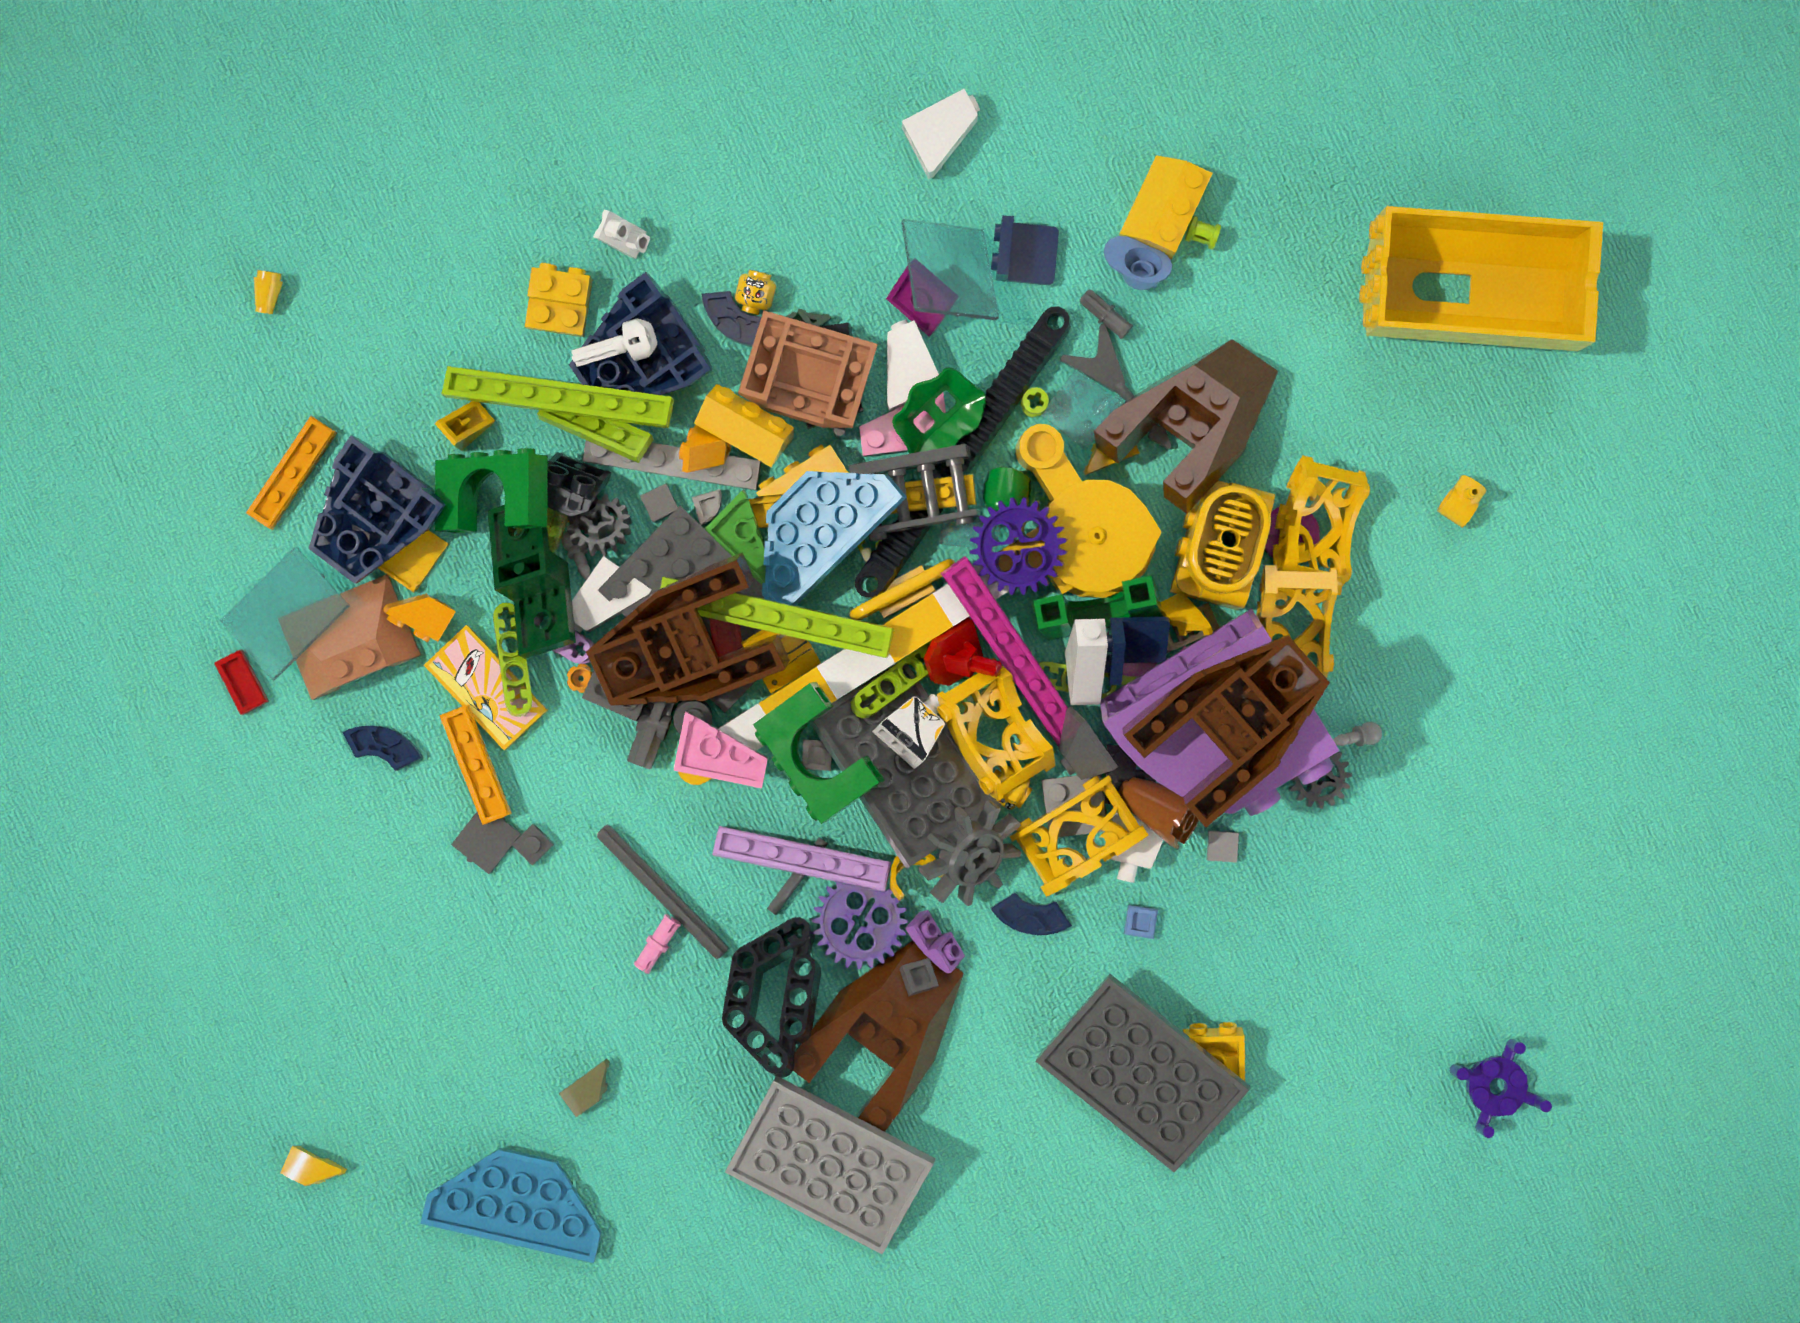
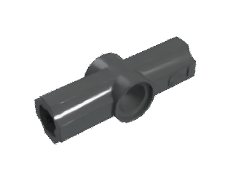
[627,701,676,769]

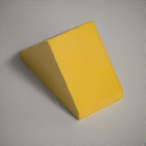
[435,401,495,451]

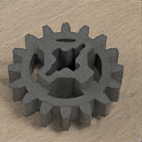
[567,494,632,556]
[1288,752,1352,808]

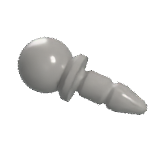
[562,531,590,580]
[1333,722,1382,746]

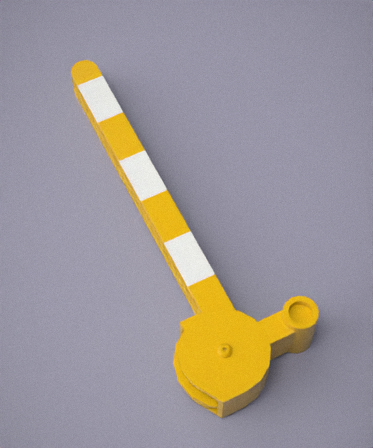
[678,424,1162,785]

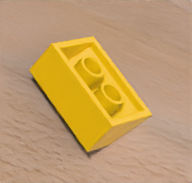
[1119,155,1213,260]
[694,384,794,467]

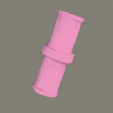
[633,914,681,974]

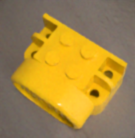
[1170,480,1275,610]

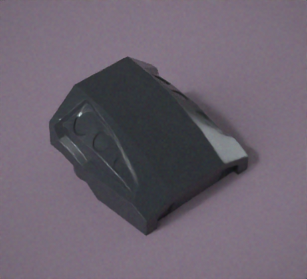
[547,452,612,516]

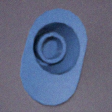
[1104,236,1172,290]

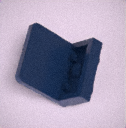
[991,215,1059,285]
[1104,617,1170,685]

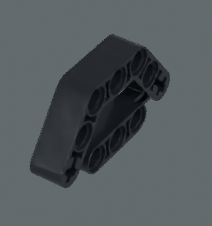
[722,917,821,1078]

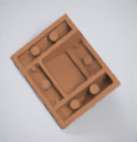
[738,310,878,428]
[279,574,421,700]

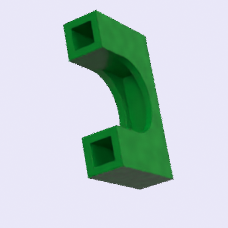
[435,448,548,533]
[1033,575,1163,641]
[753,682,885,824]

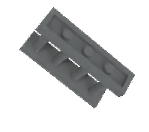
[849,444,981,541]

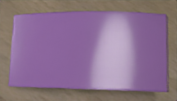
[905,910,965,973]

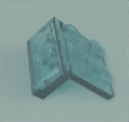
[1041,369,1126,451]

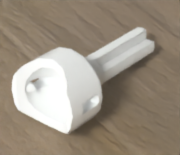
[572,319,658,367]

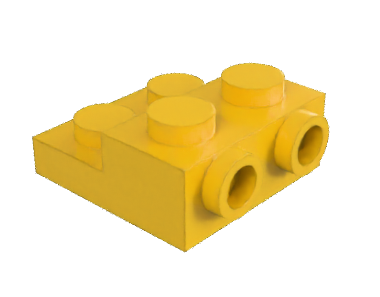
[525,263,593,337]
[1183,1022,1245,1081]

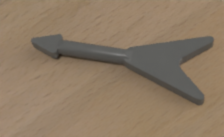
[1060,324,1171,449]

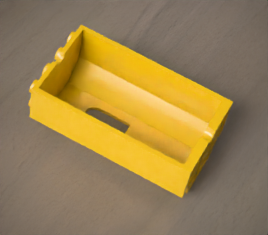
[1359,206,1603,351]

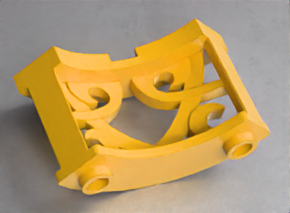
[1273,455,1370,587]
[1256,565,1342,678]
[937,658,1056,801]
[1009,775,1149,897]

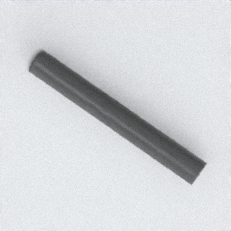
[767,837,828,915]

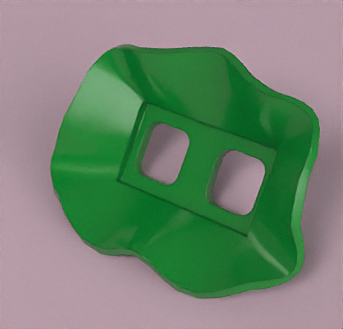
[892,367,986,454]

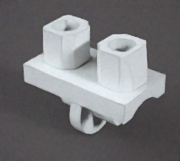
[593,210,650,259]

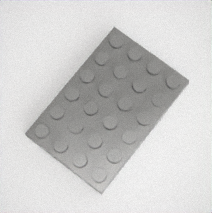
[725,1076,936,1254]

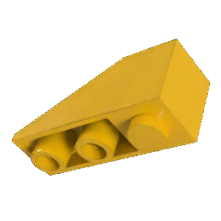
[756,445,848,498]

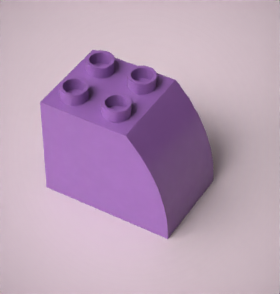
[1100,608,1339,816]

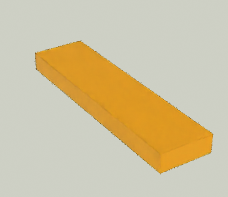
[246,416,337,530]
[439,704,512,825]

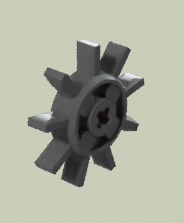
[919,800,1021,906]

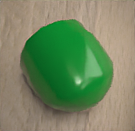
[982,467,1032,511]

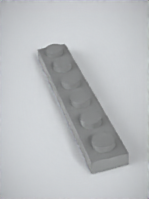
[582,440,761,491]

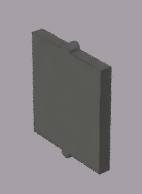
[451,812,522,874]

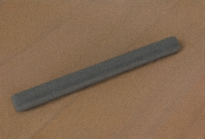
[597,824,728,959]

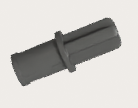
[1080,289,1133,340]

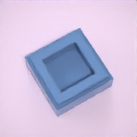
[1123,905,1158,939]

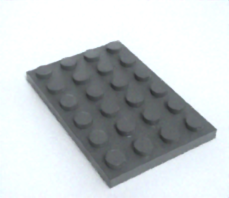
[598,506,765,713]
[810,660,1002,869]
[1036,974,1250,1172]

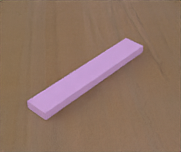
[712,826,891,892]

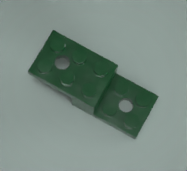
[488,505,576,659]

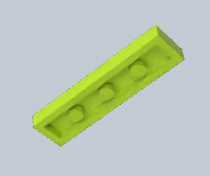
[537,410,654,463]

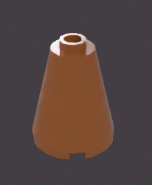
[1118,777,1199,849]

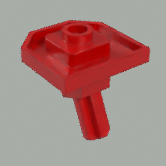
[924,617,1002,686]

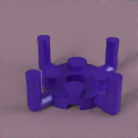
[1450,1039,1552,1138]

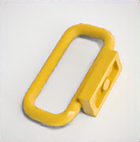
[849,559,956,620]

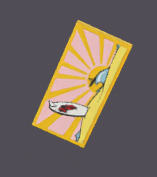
[424,625,548,750]

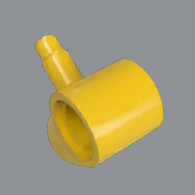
[1437,475,1487,528]

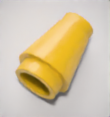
[254,270,283,314]

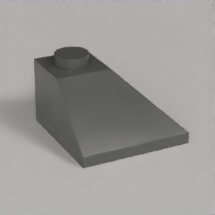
[1058,707,1118,780]

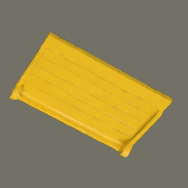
[378,530,449,593]

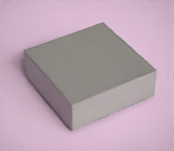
[1206,831,1239,863]

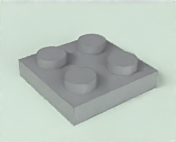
[1041,774,1107,837]

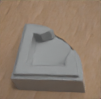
[692,489,722,526]

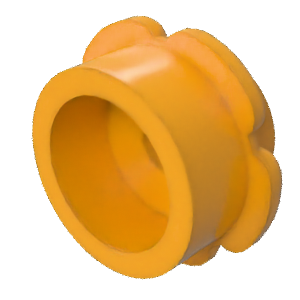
[567,664,593,693]

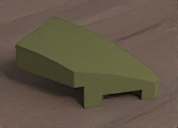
[559,1058,610,1117]

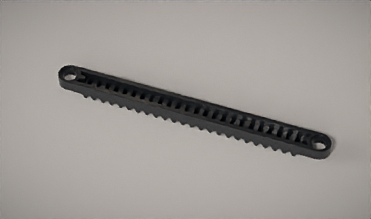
[855,307,1071,600]

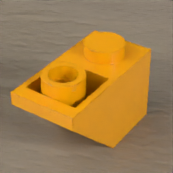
[679,425,732,473]
[383,593,456,642]

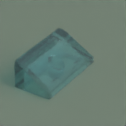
[939,513,1001,552]

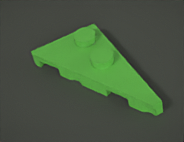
[705,489,766,585]

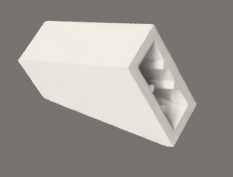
[902,89,980,179]
[887,319,939,412]
[572,556,651,633]
[1065,619,1108,705]

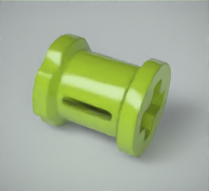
[1185,216,1221,250]
[1021,387,1049,418]

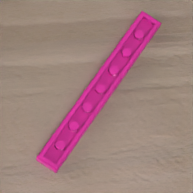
[941,556,1068,747]

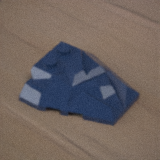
[569,272,713,395]
[309,435,446,584]

